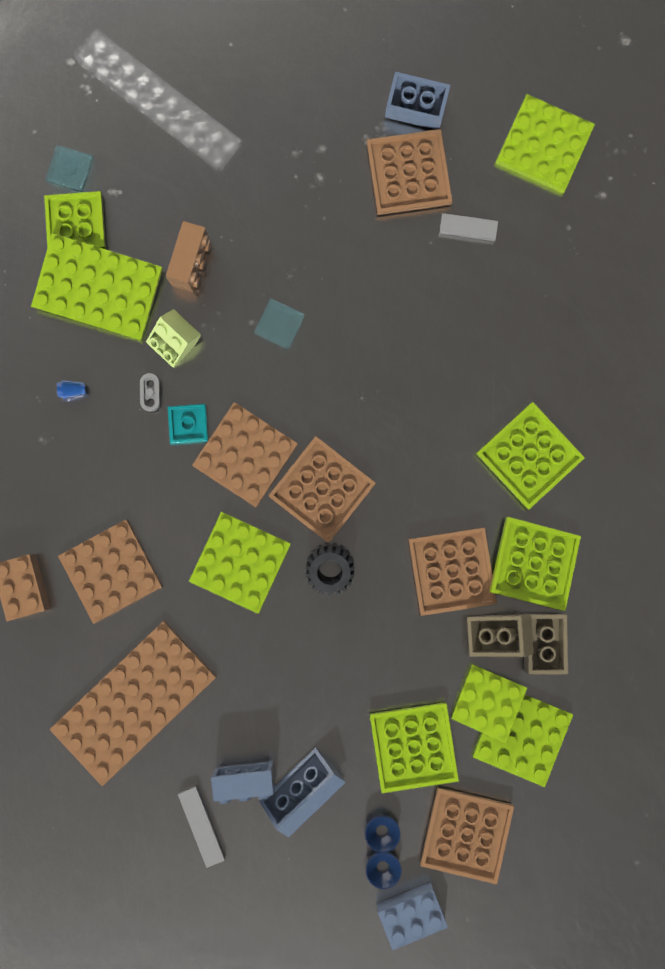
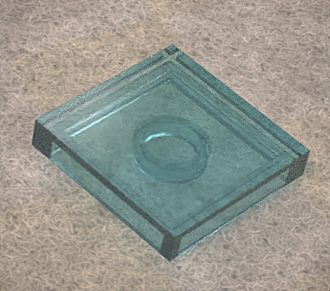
[45,145,94,193]
[254,299,305,349]

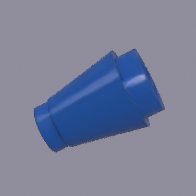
[57,380,86,399]

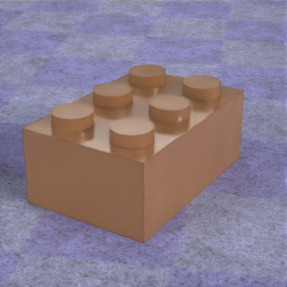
[166,221,211,292]
[0,554,51,621]

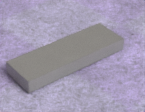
[439,213,498,241]

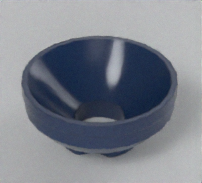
[365,815,401,853]
[366,852,401,889]

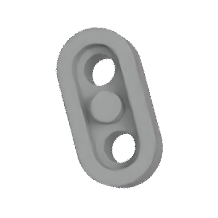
[140,373,161,412]

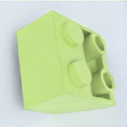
[146,309,201,368]

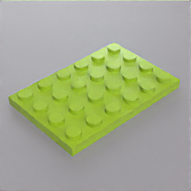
[31,233,163,341]

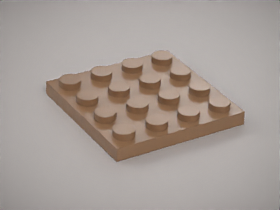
[366,129,452,215]
[192,402,298,507]
[269,436,376,543]
[58,519,163,624]
[408,528,497,616]
[420,787,514,884]

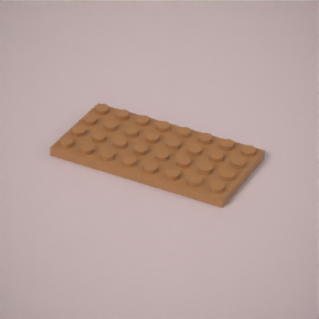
[49,621,216,786]

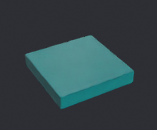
[167,404,209,445]

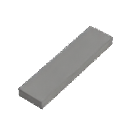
[178,785,225,868]

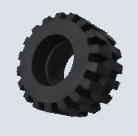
[305,542,354,596]

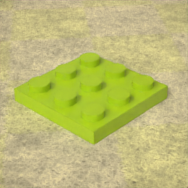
[44,191,106,249]
[451,664,528,743]

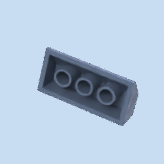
[259,748,346,837]

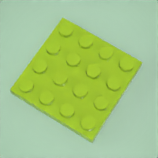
[496,94,595,193]
[476,402,585,510]
[189,512,291,614]
[489,517,581,611]
[472,694,573,787]
[370,702,459,793]

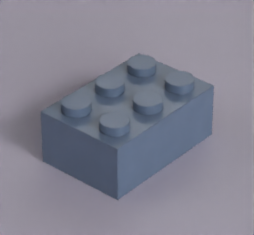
[385,72,450,130]
[211,762,276,804]
[377,882,448,950]

